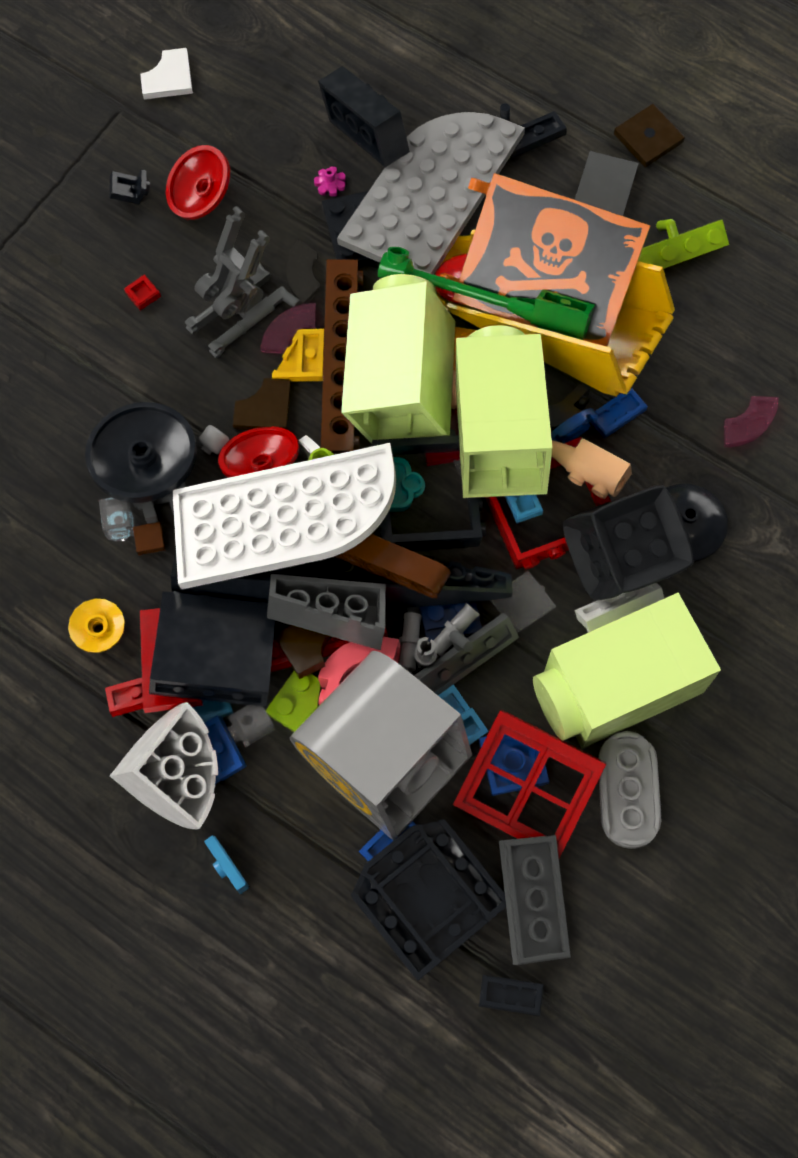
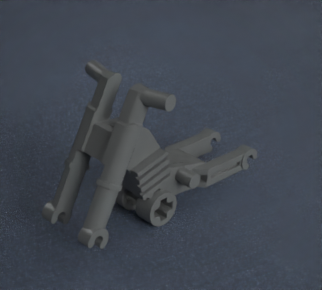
[185,206,302,358]

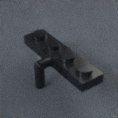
[500,103,567,160]

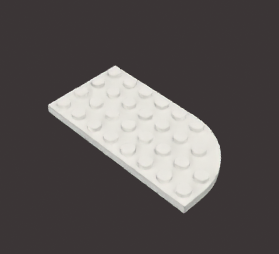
[173,443,396,589]

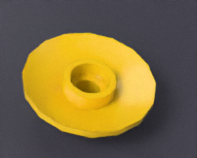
[68,599,125,653]

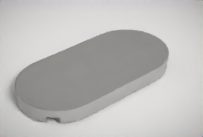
[598,731,661,849]

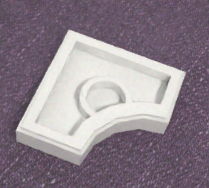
[140,48,193,100]

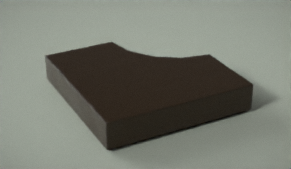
[233,378,291,430]
[274,625,333,679]

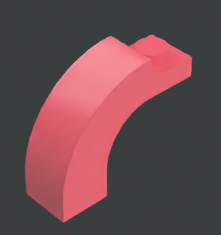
[318,637,401,706]

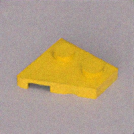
[272,329,324,382]

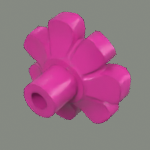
[314,166,346,197]

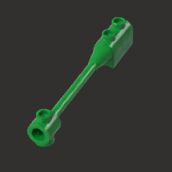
[378,247,595,340]

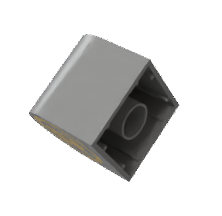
[289,651,472,841]

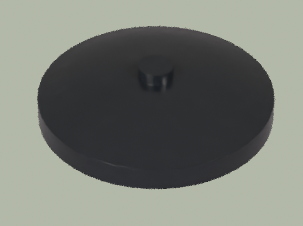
[85,402,197,503]

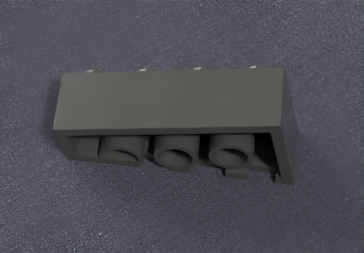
[267,574,386,650]

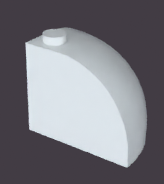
[110,702,218,829]

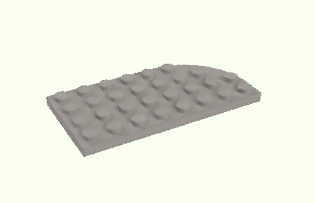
[337,112,525,275]

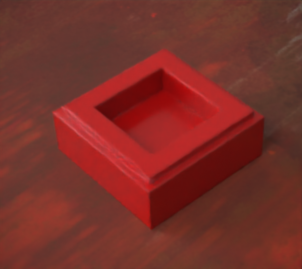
[124,274,161,311]

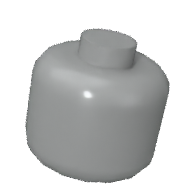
[199,425,229,455]

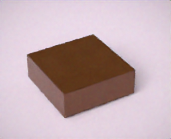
[133,522,165,555]

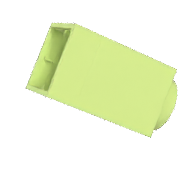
[341,274,455,443]
[456,325,552,498]
[533,593,721,749]

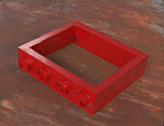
[485,437,611,570]

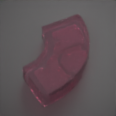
[261,303,316,353]
[724,396,779,447]

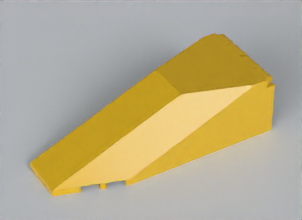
[437,230,675,397]

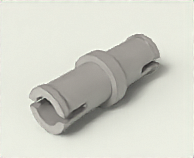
[434,603,480,656]
[399,612,422,672]
[414,637,437,669]

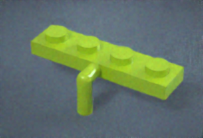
[638,219,729,269]

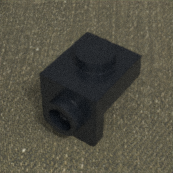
[109,169,150,205]

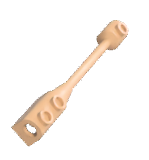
[451,370,632,499]

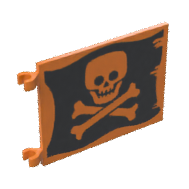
[440,173,650,347]

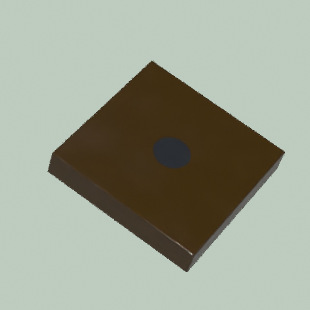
[614,104,685,168]

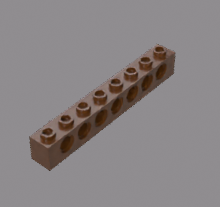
[321,259,363,455]

